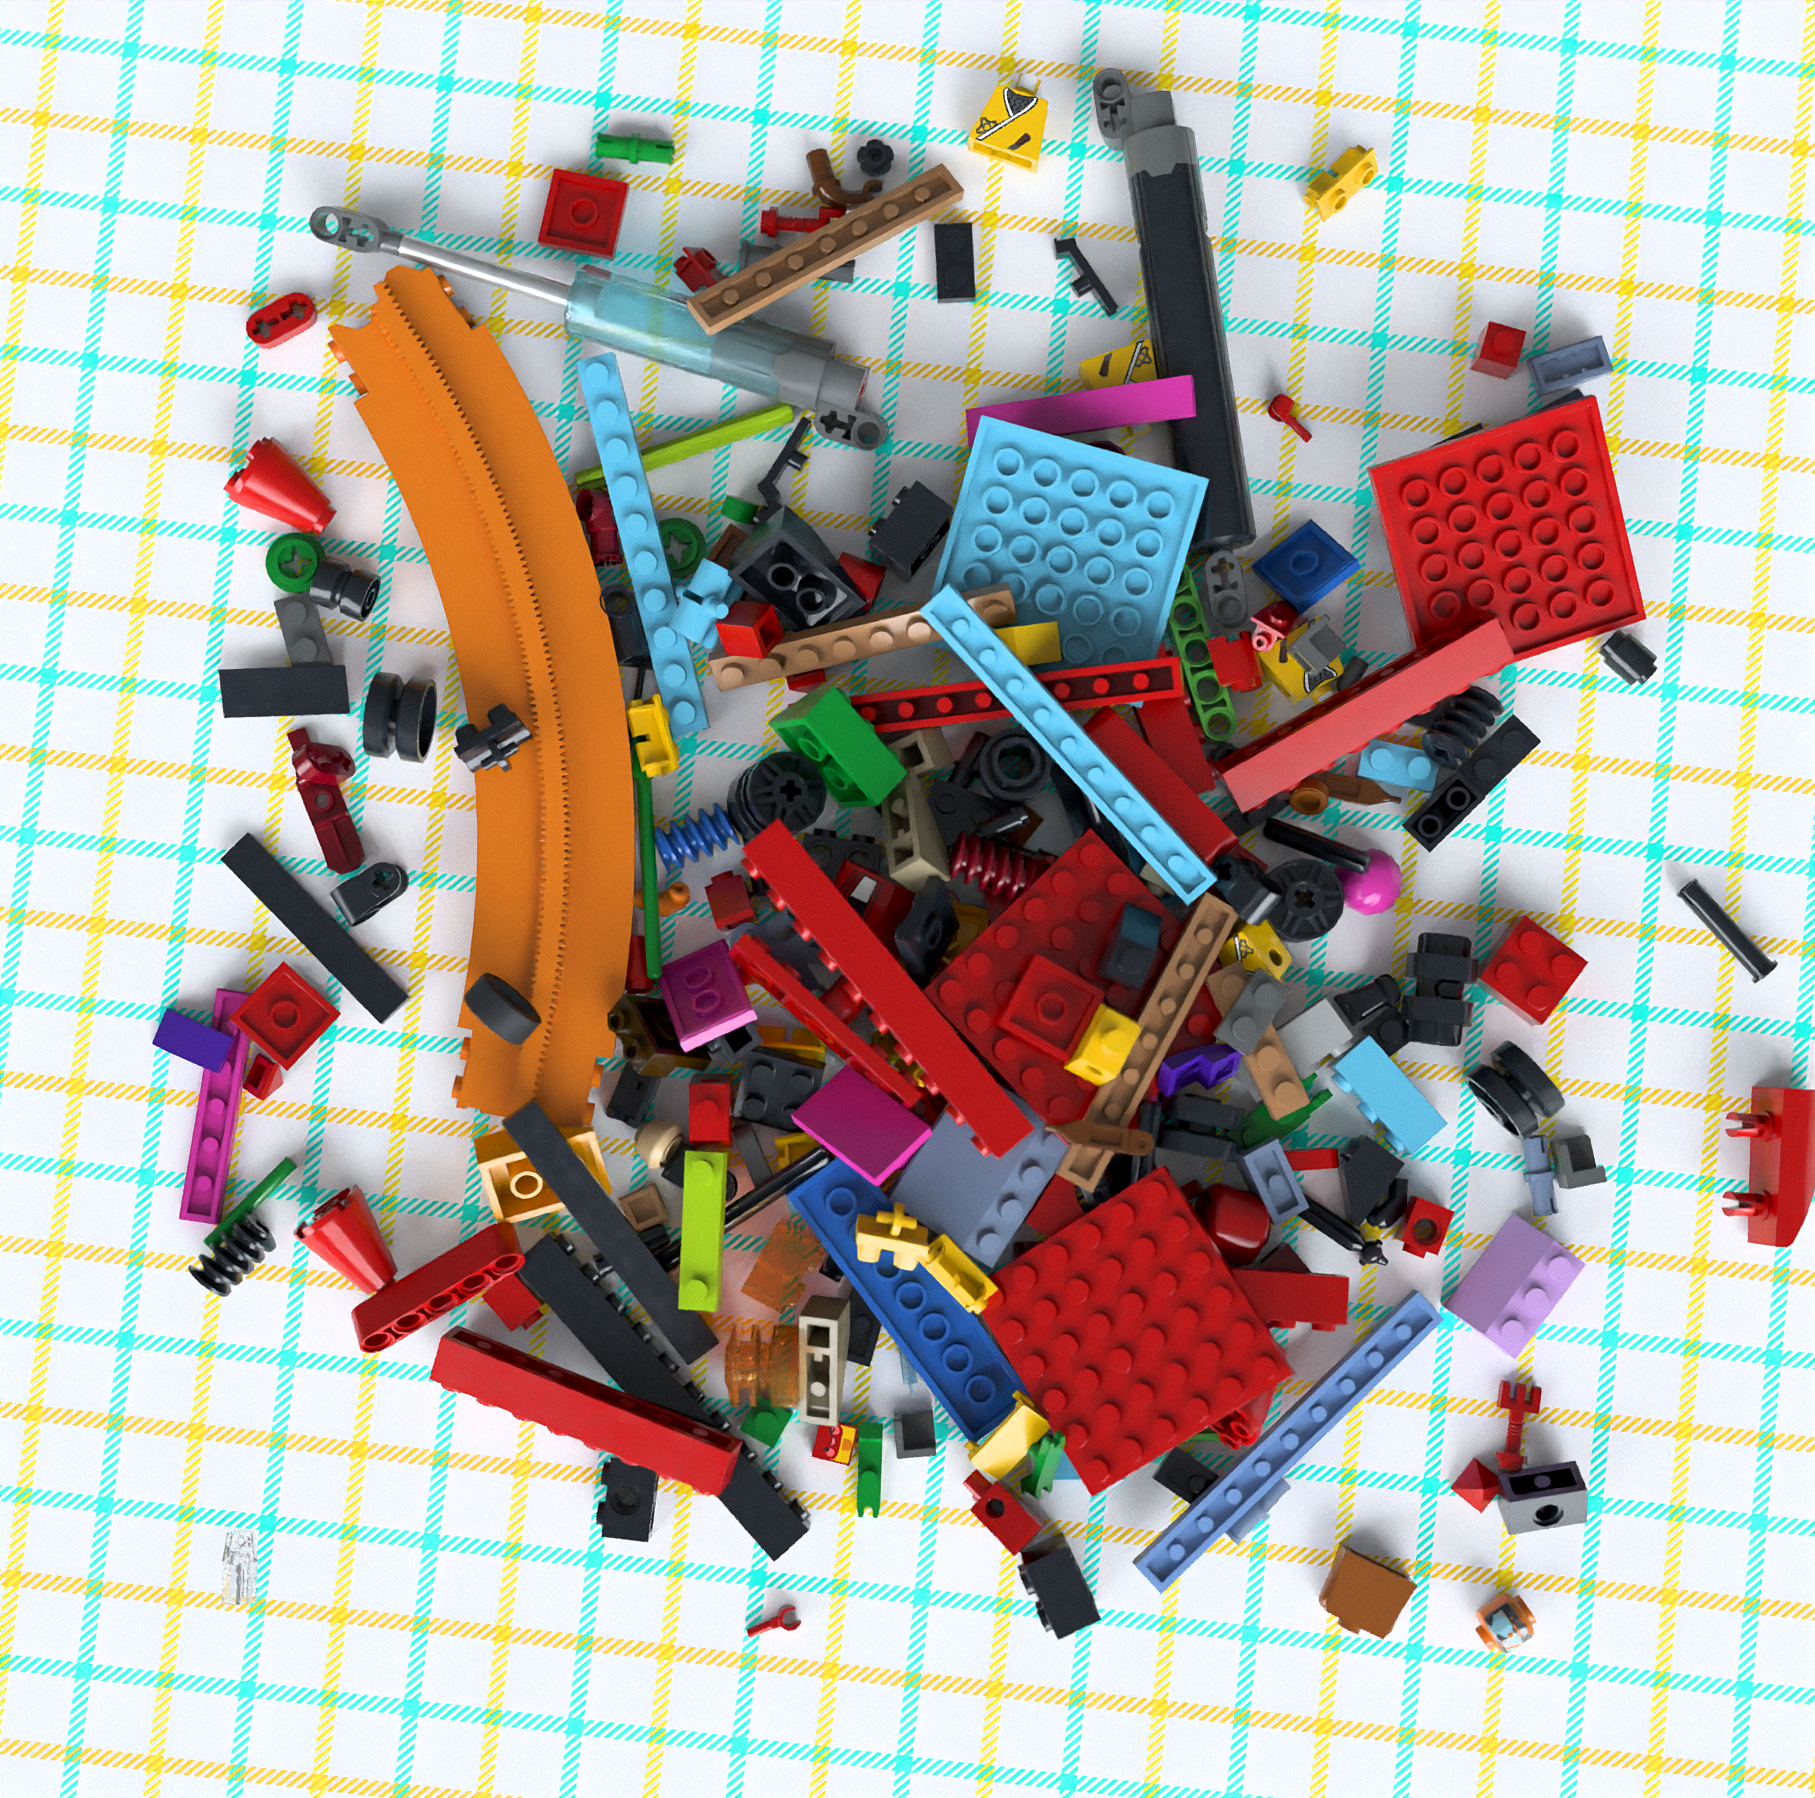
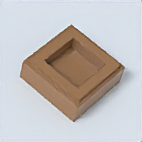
[618,1183,670,1232]

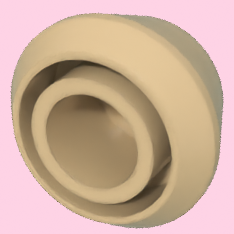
[634,1118,685,1169]

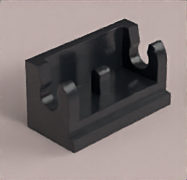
[605,1062,663,1129]

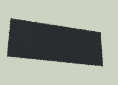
[218,665,350,718]

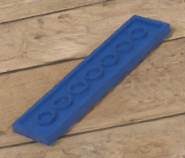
[786,1156,1032,1443]

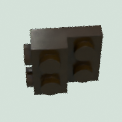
[607,994,713,1078]

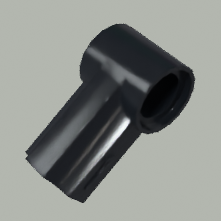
[599,583,650,665]

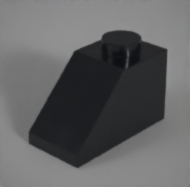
[1095,901,1162,990]
[1338,1135,1405,1227]

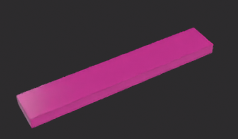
[965,375,1197,449]
[179,988,252,1225]

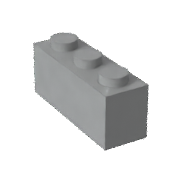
[1237,993,1356,1102]

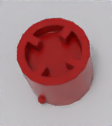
[838,551,887,614]

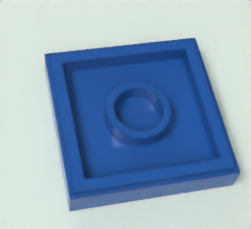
[1251,519,1361,615]

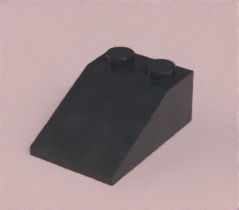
[727,504,867,632]

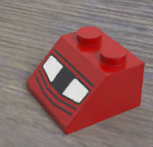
[833,859,915,962]

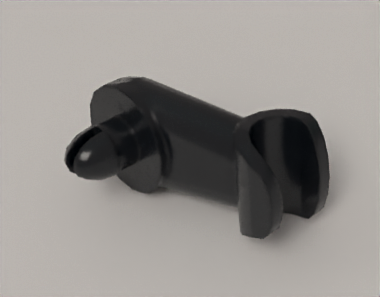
[1333,974,1401,1026]

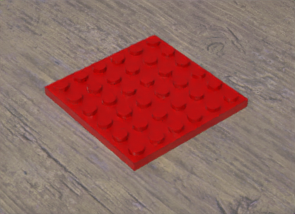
[1367,394,1647,666]
[921,828,1222,1148]
[981,1165,1296,1497]

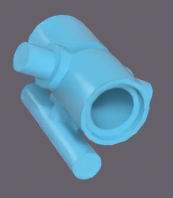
[668,558,744,651]

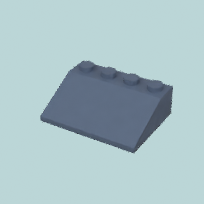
[887,1085,1067,1268]

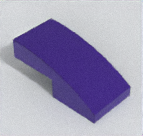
[152,1008,235,1073]
[1157,1043,1241,1097]

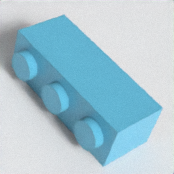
[1328,1035,1448,1155]

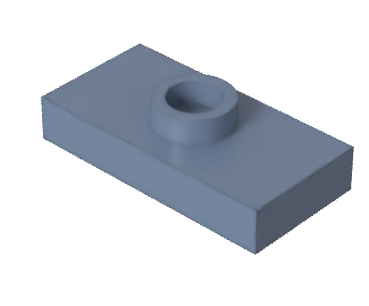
[1526,335,1614,397]

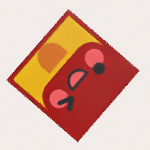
[811,1421,859,1466]

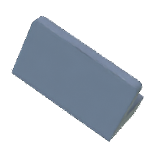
[1235,1136,1310,1226]

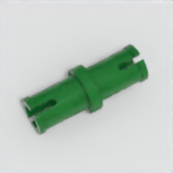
[596,132,675,165]

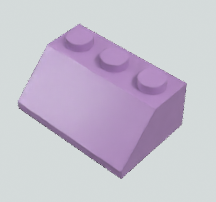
[1443,1213,1586,1359]

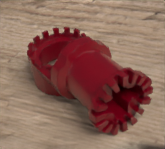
[576,488,624,567]

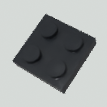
[894,876,960,987]
[732,1045,826,1133]

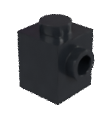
[703,1022,763,1064]

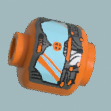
[1475,1593,1537,1654]

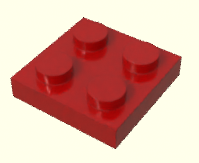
[538,168,630,261]
[997,953,1106,1063]
[228,961,341,1071]

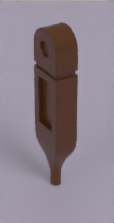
[1303,772,1402,806]
[1044,1120,1154,1156]

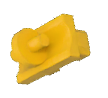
[856,1202,929,1270]

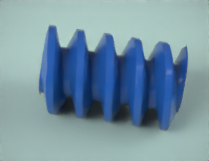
[654,802,741,874]

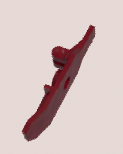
[287,727,366,875]

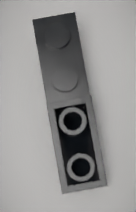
[1402,714,1542,853]

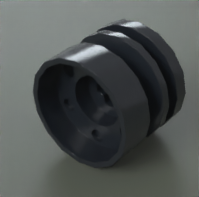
[726,751,827,841]
[1266,858,1345,944]

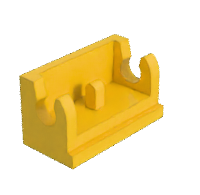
[964,1389,1050,1481]

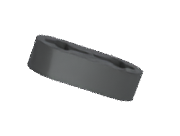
[732,1122,773,1187]

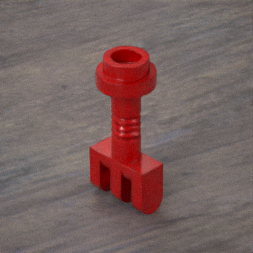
[760,206,846,238]
[1495,1380,1542,1471]

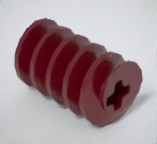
[948,830,1036,902]

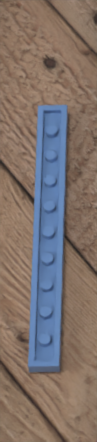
[1132,1289,1444,1594]

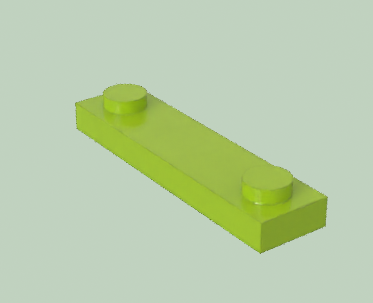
[678,1150,728,1312]

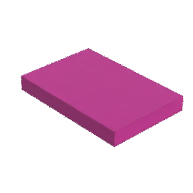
[657,938,757,1052]
[792,1065,932,1187]

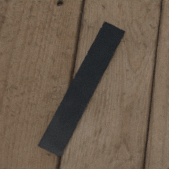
[220,832,411,1025]

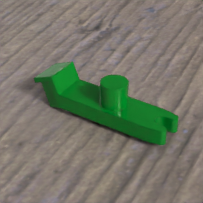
[857,1422,883,1518]
[1020,1429,1066,1499]

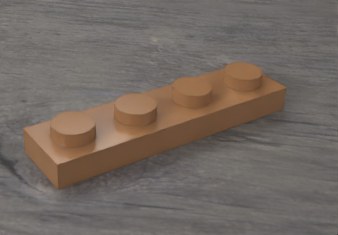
[1204,960,1311,1120]

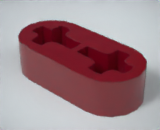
[291,742,356,785]

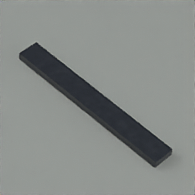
[501,1098,720,1366]

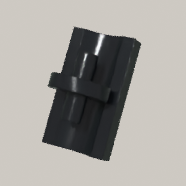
[453,703,533,773]

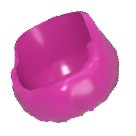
[1333,848,1403,916]

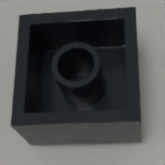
[868,480,954,584]
[1017,1532,1102,1641]

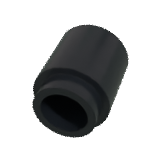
[1598,629,1658,686]

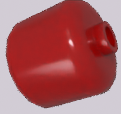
[1194,1183,1271,1266]

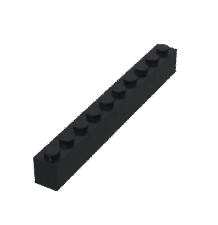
[518,1231,811,1562]

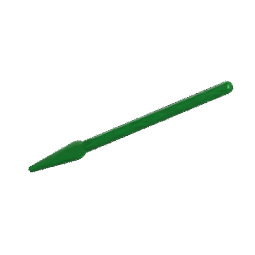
[632,735,663,981]

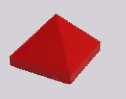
[786,668,826,694]
[243,1053,283,1101]
[1450,1457,1498,1514]

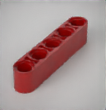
[1082,705,1239,867]
[351,1222,525,1353]

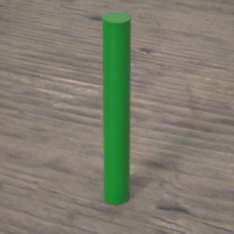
[203,1156,298,1248]

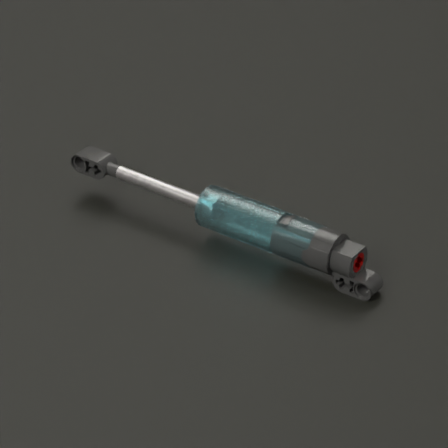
[309,206,889,451]

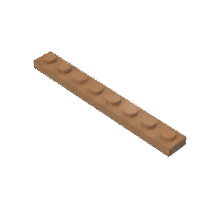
[687,163,964,336]
[708,581,1019,692]
[1055,892,1238,1192]

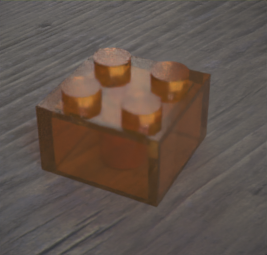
[740,1216,826,1314]

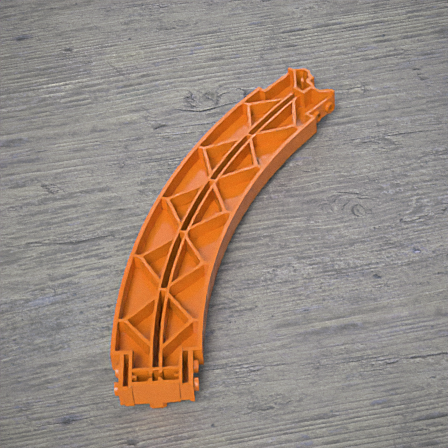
[327,265,636,1127]

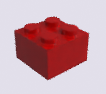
[1476,915,1589,1026]

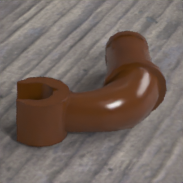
[806,148,883,211]

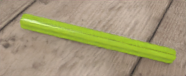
[575,402,795,491]

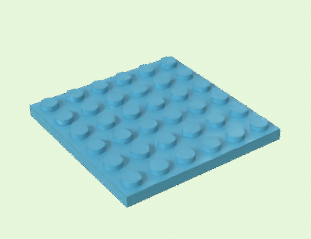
[925,415,1209,708]

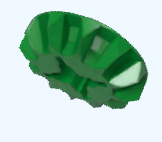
[659,518,706,579]
[265,532,327,594]

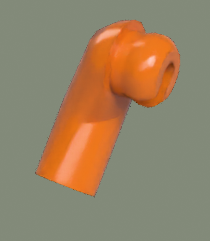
[634,882,691,917]

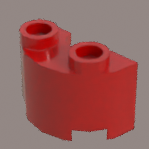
[1206,631,1264,693]

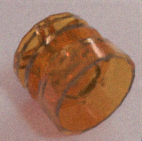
[724,1323,799,1408]

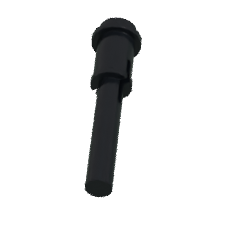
[946,802,1031,862]

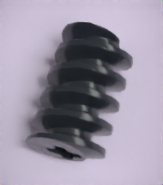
[1421,685,1504,770]
[188,1209,277,1297]

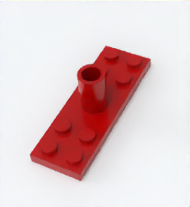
[726,933,922,1109]

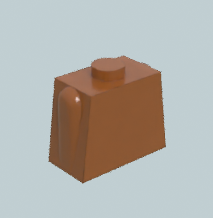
[1318,1543,1418,1640]

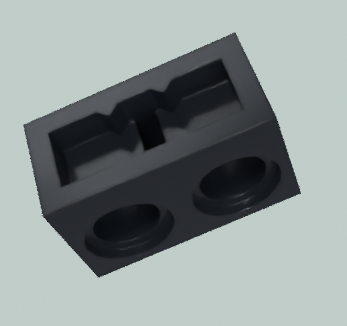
[802,828,882,884]

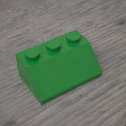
[768,685,908,809]

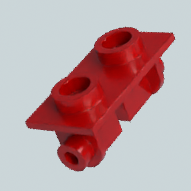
[673,247,730,293]
[1250,600,1309,652]

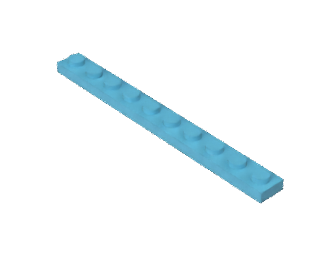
[576,352,711,737]
[919,583,1218,905]

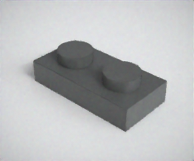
[273,591,334,667]
[1213,967,1292,1056]

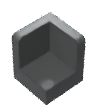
[1286,614,1346,679]
[1550,1135,1607,1189]
[894,1410,937,1459]

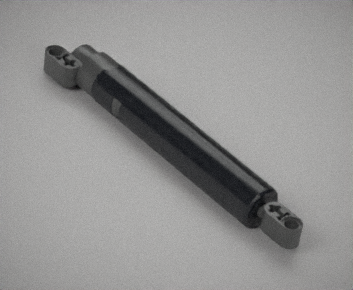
[1093,68,1257,629]

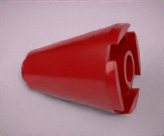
[293,1184,398,1295]

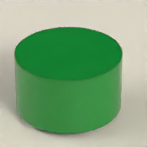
[720,494,759,525]

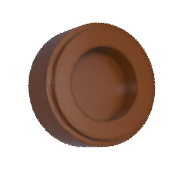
[1289,778,1329,815]

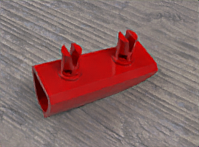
[1722,1086,1815,1248]

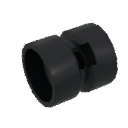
[309,556,381,622]

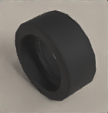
[464,973,542,1046]

